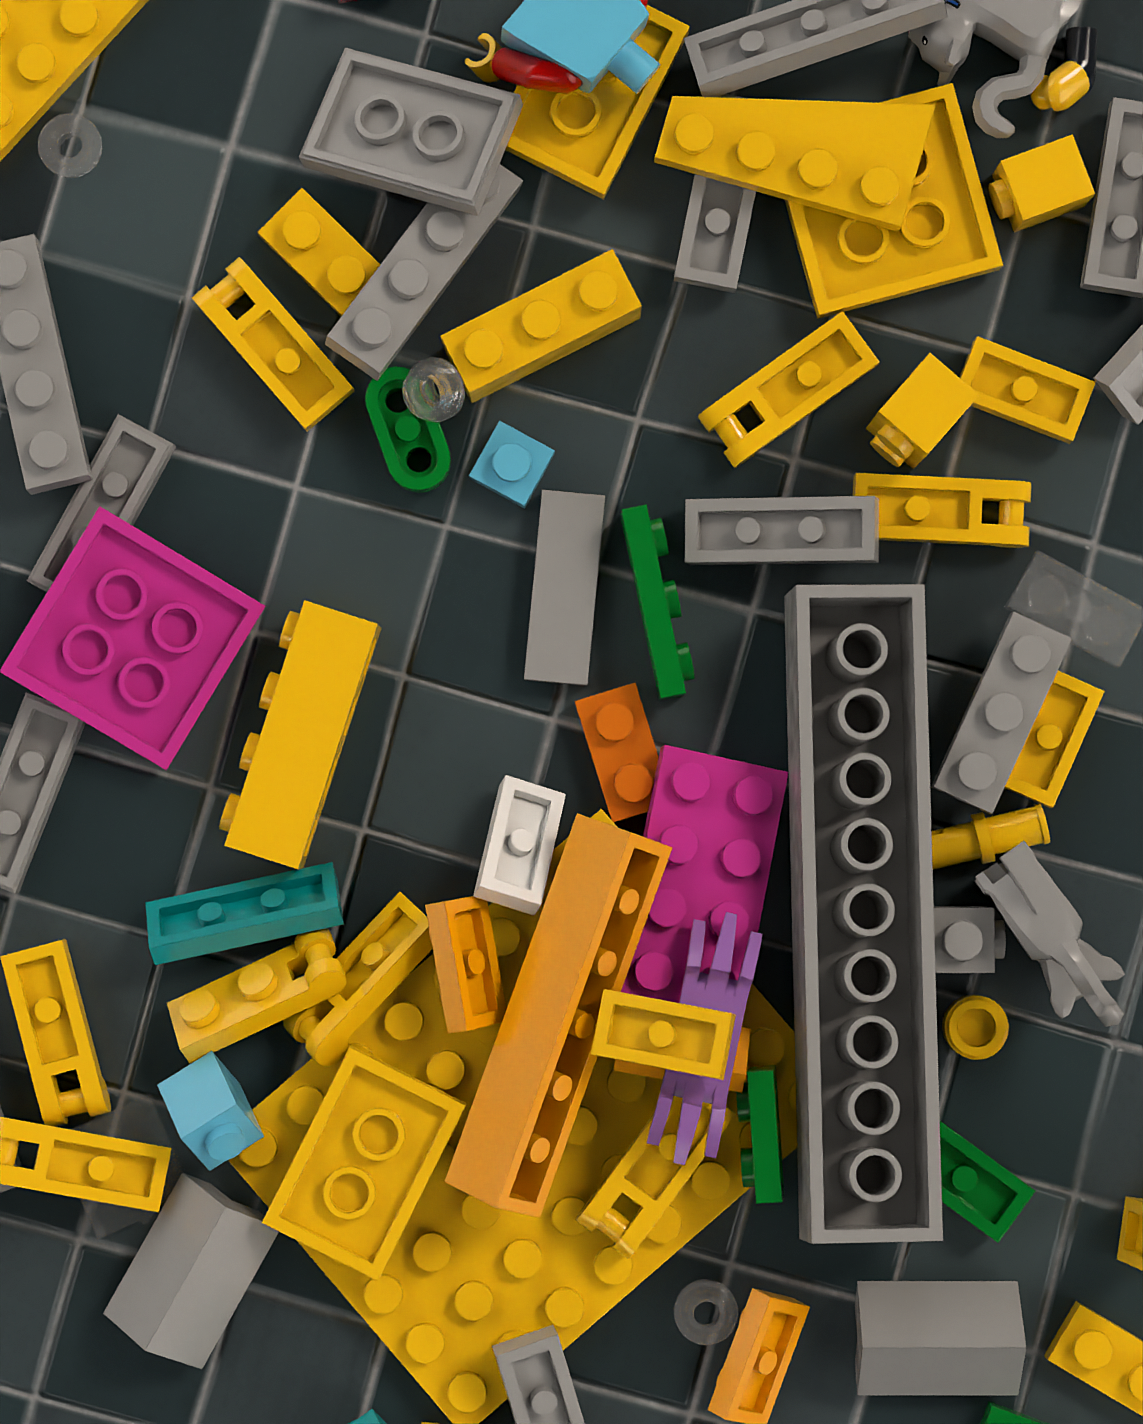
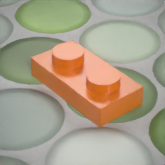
[575,682,659,822]

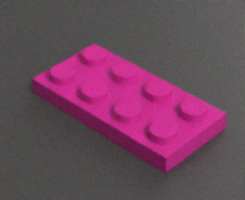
[621,745,789,1003]

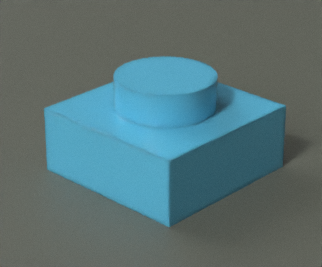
[469,420,555,509]

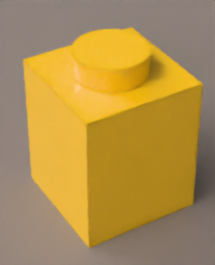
[989,134,1095,233]

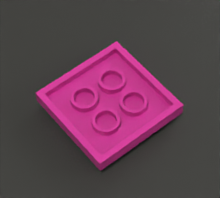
[0,506,266,770]

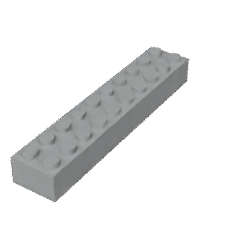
[784,584,943,1244]

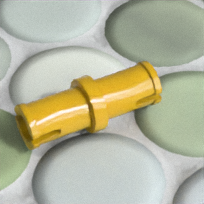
[931,803,1050,870]

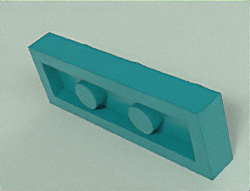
[146,862,344,965]

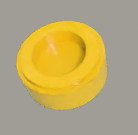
[942,994,1009,1060]

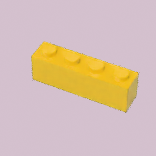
[219,600,381,869]

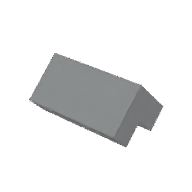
[103,1173,279,1369]
[855,1281,1026,1395]

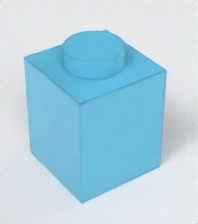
[157,1051,264,1171]

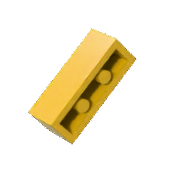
[441,249,642,403]

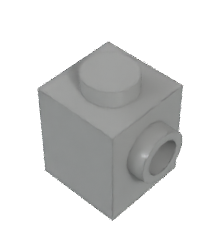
[934,906,1006,973]

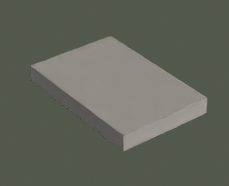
[299,48,523,216]

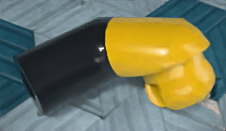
[1030,27,1098,112]

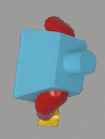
[465,0,661,94]

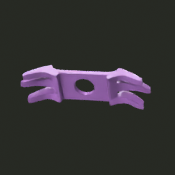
[647,912,763,1165]

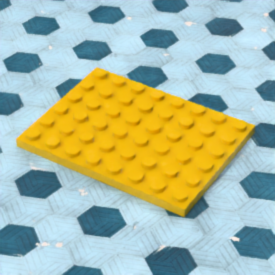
[228,809,797,1424]

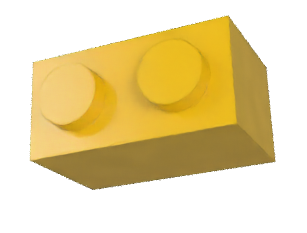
[866,353,979,469]

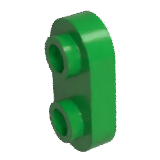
[365,367,451,493]

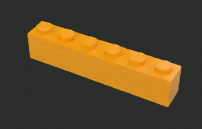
[444,813,672,1218]

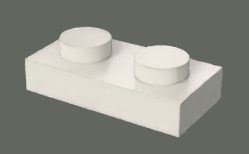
[473,775,566,915]

